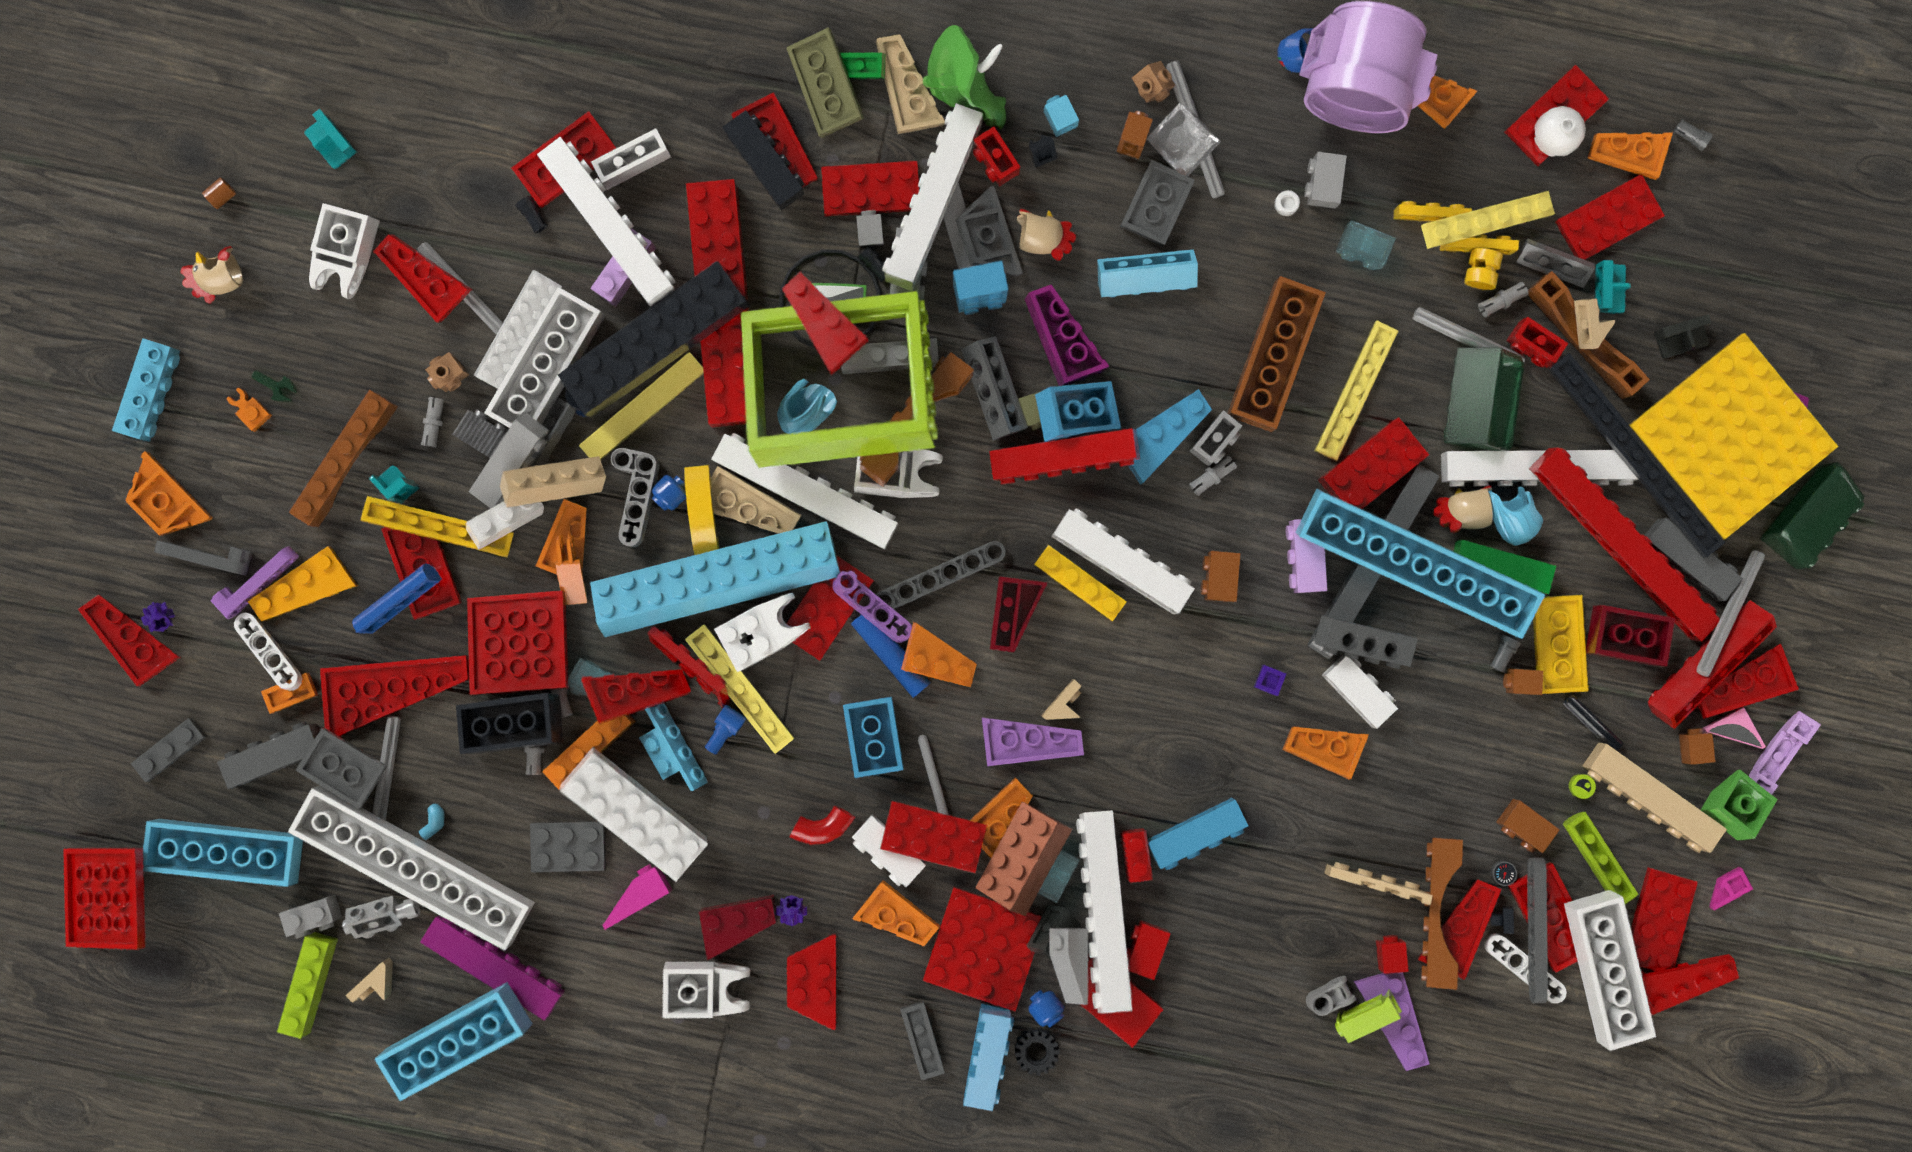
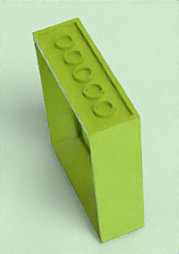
[741,291,938,468]

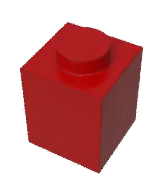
[1376,935,1409,974]

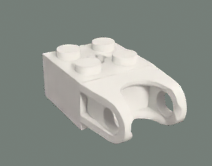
[309,203,380,299]
[854,449,943,498]
[714,593,811,672]
[663,962,750,1018]

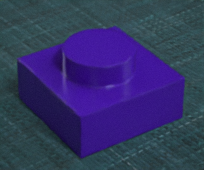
[1254,665,1286,696]

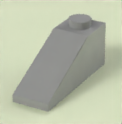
[1049,928,1088,1005]

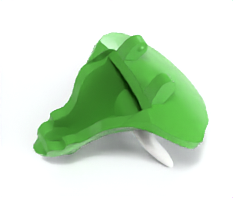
[923,25,1006,129]

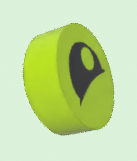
[1569,774,1596,799]

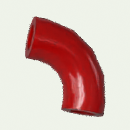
[789,805,855,845]

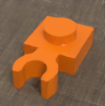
[227,388,272,432]

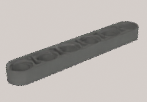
[876,541,1006,613]
[1527,858,1548,1003]

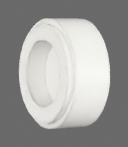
[1274,190,1300,216]

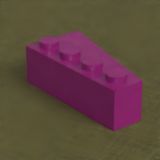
[1024,285,1109,386]

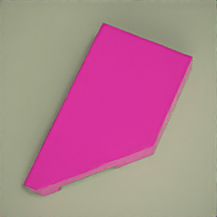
[1709,867,1753,910]

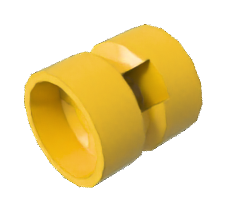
[1464,248,1503,290]

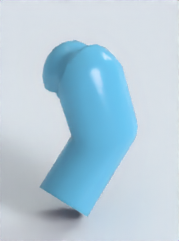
[419,804,444,840]

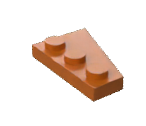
[1418,75,1477,129]
[1587,132,1673,180]
[536,499,587,575]
[901,622,977,687]
[1282,727,1369,780]
[970,777,1032,858]
[852,880,940,946]

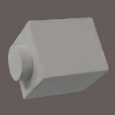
[856,210,884,247]

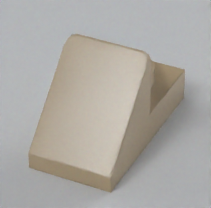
[1574,299,1615,349]
[1041,679,1081,720]
[346,958,393,1003]

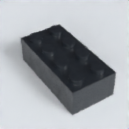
[456,693,564,755]

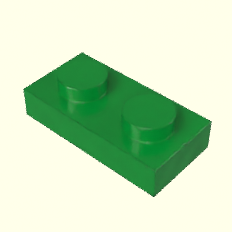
[840,52,886,79]

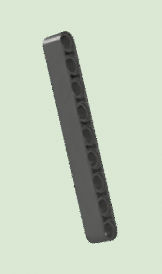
[1307,464,1439,659]

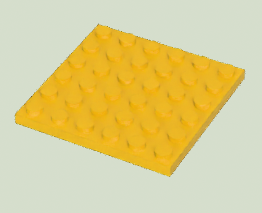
[1630,333,1838,539]

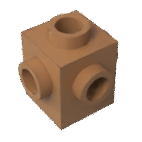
[1132,61,1176,103]
[425,352,469,392]

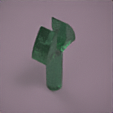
[251,370,297,402]

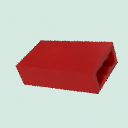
[1080,953,1163,1048]

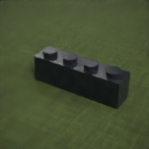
[722,110,805,211]

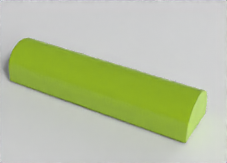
[1563,812,1639,904]

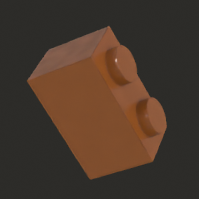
[1116,111,1153,159]
[1201,551,1240,602]
[1497,799,1560,853]

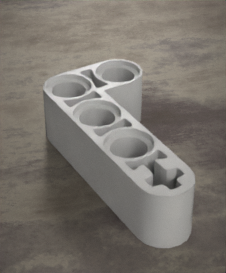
[611,448,660,547]

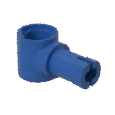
[705,705,747,754]

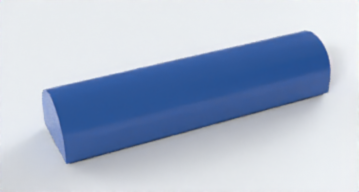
[352,563,441,634]
[851,615,931,698]

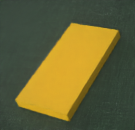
[1533,595,1588,694]

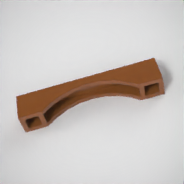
[1528,271,1650,399]
[859,352,974,487]
[289,390,398,528]
[1421,838,1463,990]

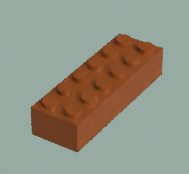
[1227,276,1326,432]

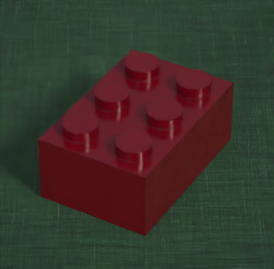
[1586,605,1675,666]

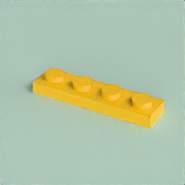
[1034,545,1127,621]

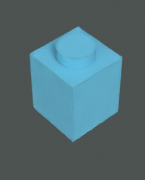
[1044,95,1079,137]

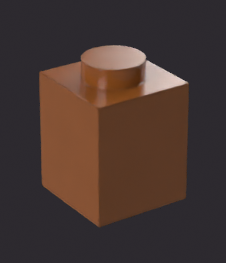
[1503,669,1543,695]
[1679,728,1715,765]

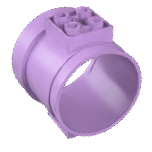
[1299,1,1437,133]

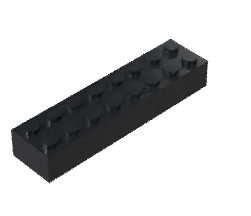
[558,260,751,418]

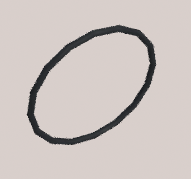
[779,249,881,349]

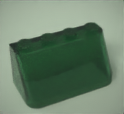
[1444,348,1524,451]
[1759,462,1865,570]

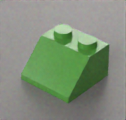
[1701,770,1778,841]

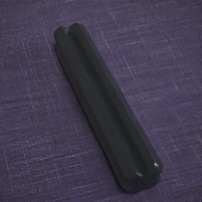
[1563,695,1623,751]

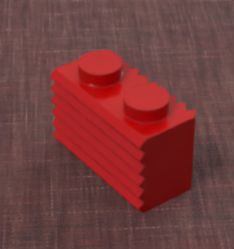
[1120,828,1153,883]

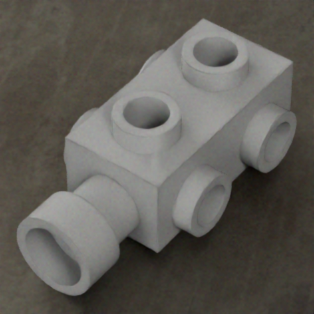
[343,896,420,939]

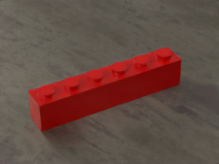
[989,428,1140,485]
[1648,600,1777,729]

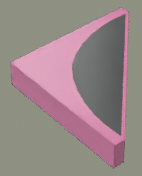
[1703,707,1766,749]

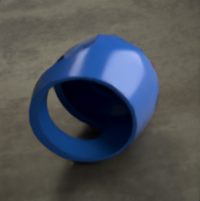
[1277,28,1313,73]

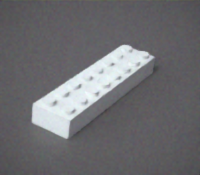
[474,270,562,389]

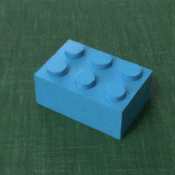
[953,261,1008,315]
[1035,381,1121,442]
[843,696,904,778]

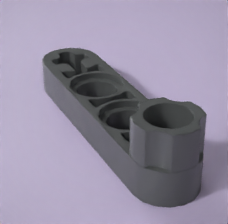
[154,540,253,575]

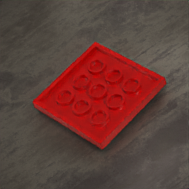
[467,590,569,696]
[63,848,145,949]
[923,886,1042,1011]

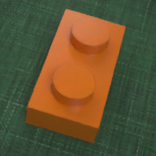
[261,673,318,714]

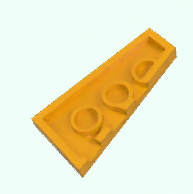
[248,546,358,622]

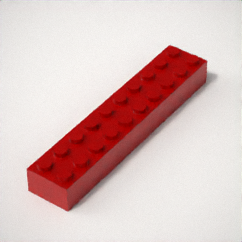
[686,179,749,428]

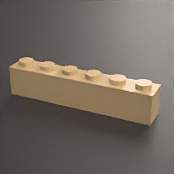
[1582,743,1727,853]

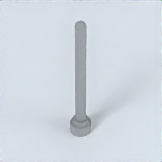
[918,735,949,815]

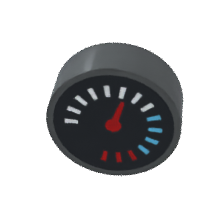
[1490,861,1517,886]

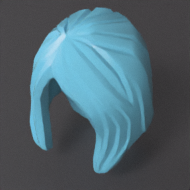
[777,379,837,434]
[1488,487,1543,546]

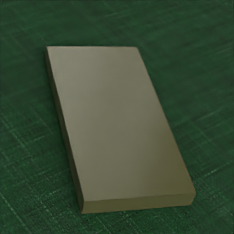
[786,28,864,138]

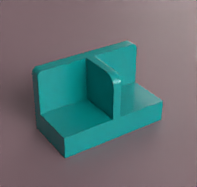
[304,109,357,169]
[1595,260,1631,313]
[369,466,420,504]

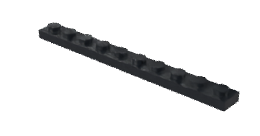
[1548,353,1725,558]

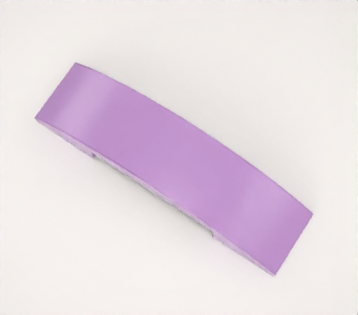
[1749,711,1821,795]

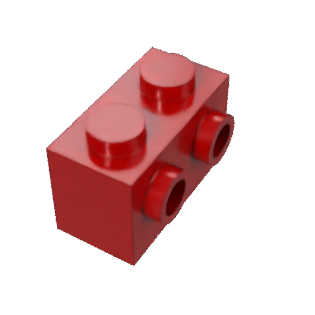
[972,127,1020,187]
[1506,317,1568,368]
[1126,920,1171,980]

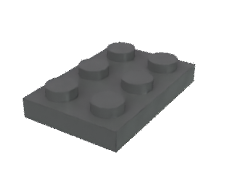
[1120,160,1195,247]
[295,728,387,809]
[530,821,606,872]

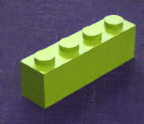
[277,932,338,1039]

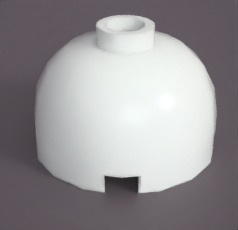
[1534,106,1586,157]

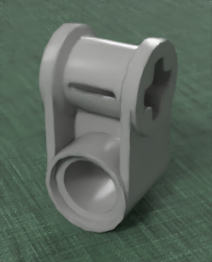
[1306,976,1356,1016]

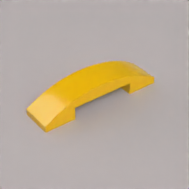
[684,465,719,555]

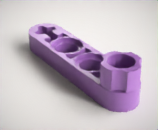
[211,546,299,619]
[832,571,912,643]

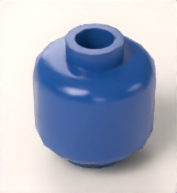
[651,475,686,511]
[1028,990,1065,1028]

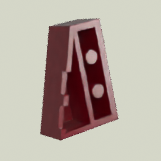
[989,576,1047,652]
[699,895,778,961]

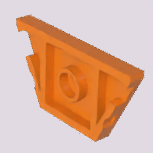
[125,451,213,536]

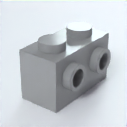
[1304,152,1347,209]
[1190,410,1242,466]
[279,895,342,939]

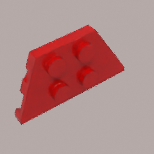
[787,934,836,1030]

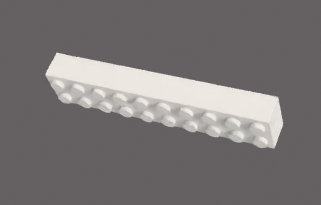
[288,786,535,950]

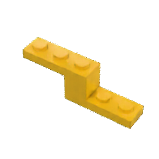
[1394,201,1519,255]

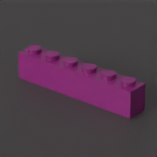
[420,915,565,1021]

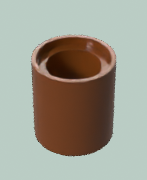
[202,177,236,210]

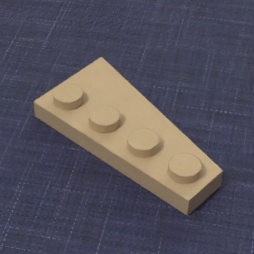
[876,34,945,134]
[711,466,802,534]
[1325,862,1433,905]

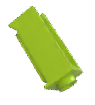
[1335,989,1402,1043]

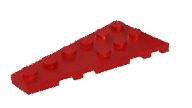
[320,655,469,736]

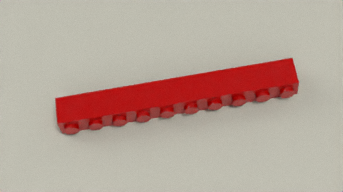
[1529,448,1720,642]

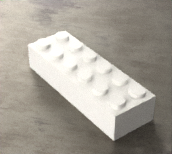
[484,287,605,428]
[1051,509,1195,614]
[560,747,708,881]
[1564,890,1656,1051]

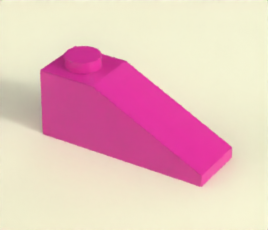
[603,864,672,929]

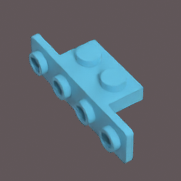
[640,703,707,791]

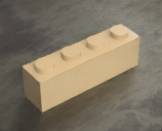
[500,456,606,508]

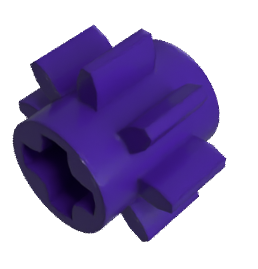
[141,602,175,632]
[776,895,807,926]

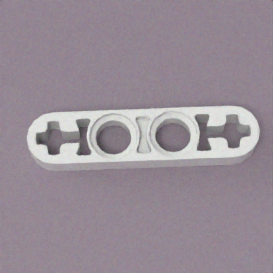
[234,613,302,691]
[1484,933,1566,1003]

